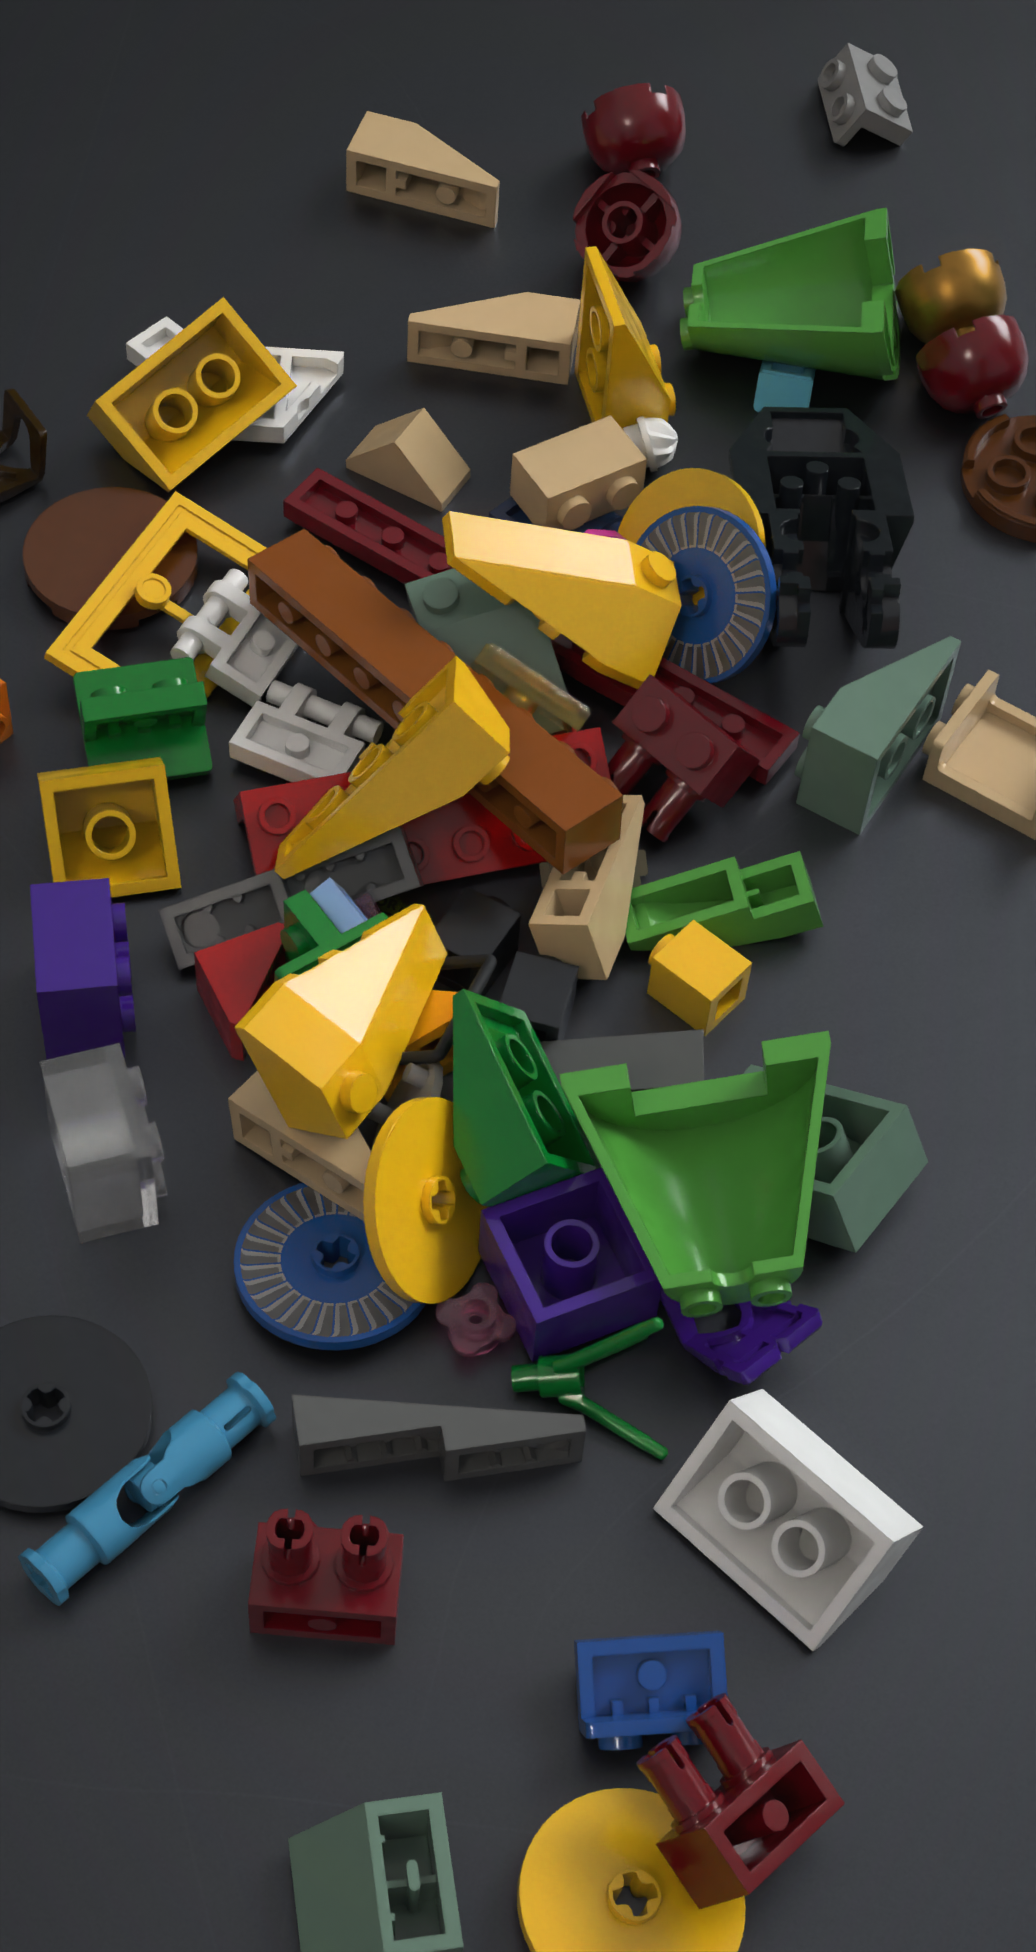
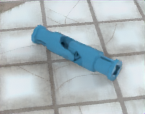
[18,1371,276,1606]

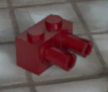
[608,674,761,843]
[248,1508,404,1645]
[636,1693,845,1909]

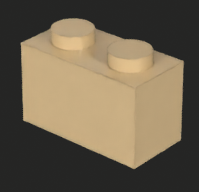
[510,415,647,530]

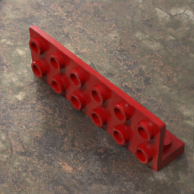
[233,727,611,885]

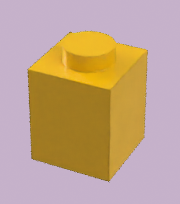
[647,920,752,1036]

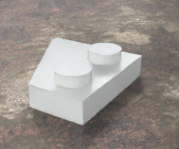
[233,347,344,444]

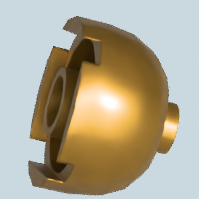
[895,249,1007,344]

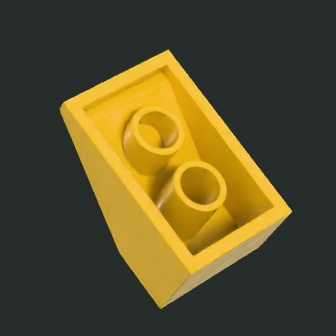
[574,246,676,429]

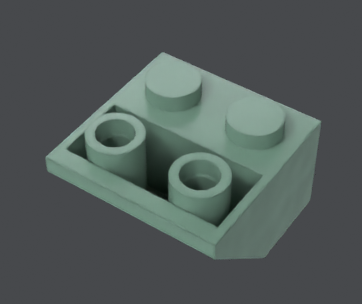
[288,1792,464,1952]

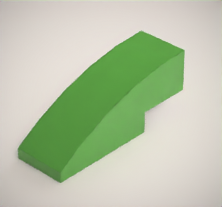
[625,851,824,951]

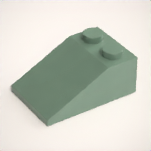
[405,568,578,735]
[795,636,961,835]
[743,1064,928,1253]

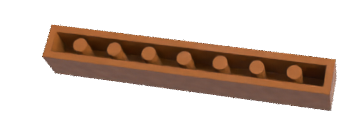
[247,529,623,875]

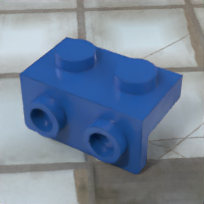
[574,1630,728,1750]

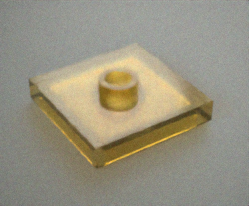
[469,642,591,733]

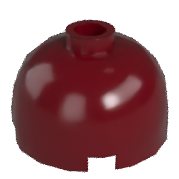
[581,83,686,179]
[573,170,682,282]
[916,314,1029,419]

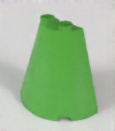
[680,208,900,381]
[559,1031,831,1318]

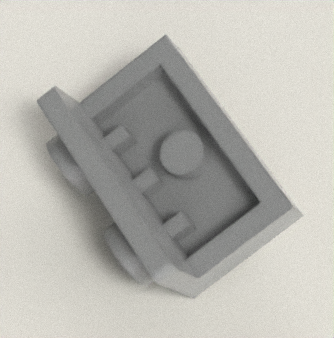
[818,43,913,147]

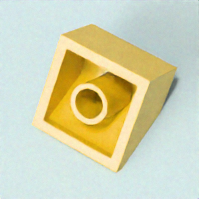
[37,757,182,898]

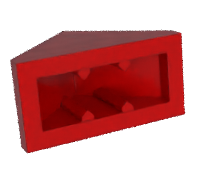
[194,922,285,1062]

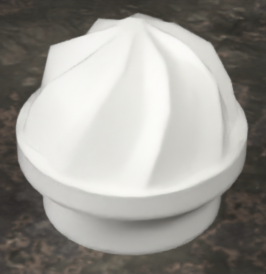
[623,416,678,472]

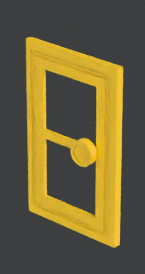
[44,491,267,699]

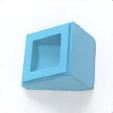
[753,361,816,412]

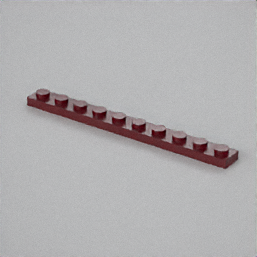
[283,467,800,786]

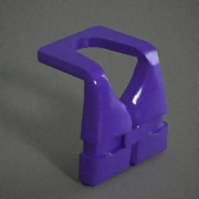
[660,1289,823,1386]

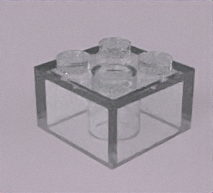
[39,1043,167,1243]

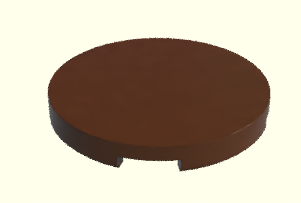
[960,414,1036,543]
[23,487,198,630]

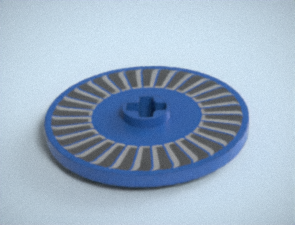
[636,506,777,684]
[234,1183,426,1350]

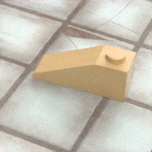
[346,111,500,228]
[407,292,581,385]
[528,795,645,980]
[228,1071,371,1221]

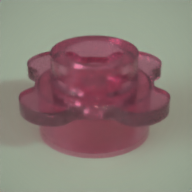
[435,1283,516,1357]

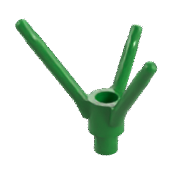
[511,1317,668,1460]

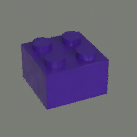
[30,878,136,1065]
[478,1168,662,1362]

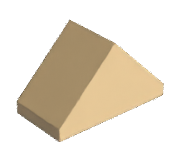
[346,408,471,512]

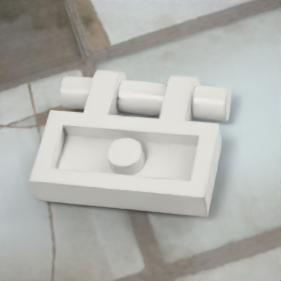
[170,569,299,707]
[229,680,384,782]

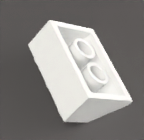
[653,1389,923,1651]

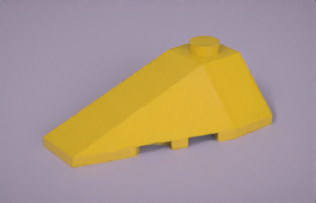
[442,511,682,689]
[275,656,510,879]
[234,903,447,1139]

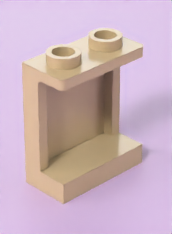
[922,670,1036,840]

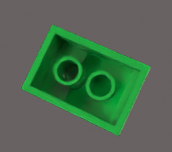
[453,989,601,1207]

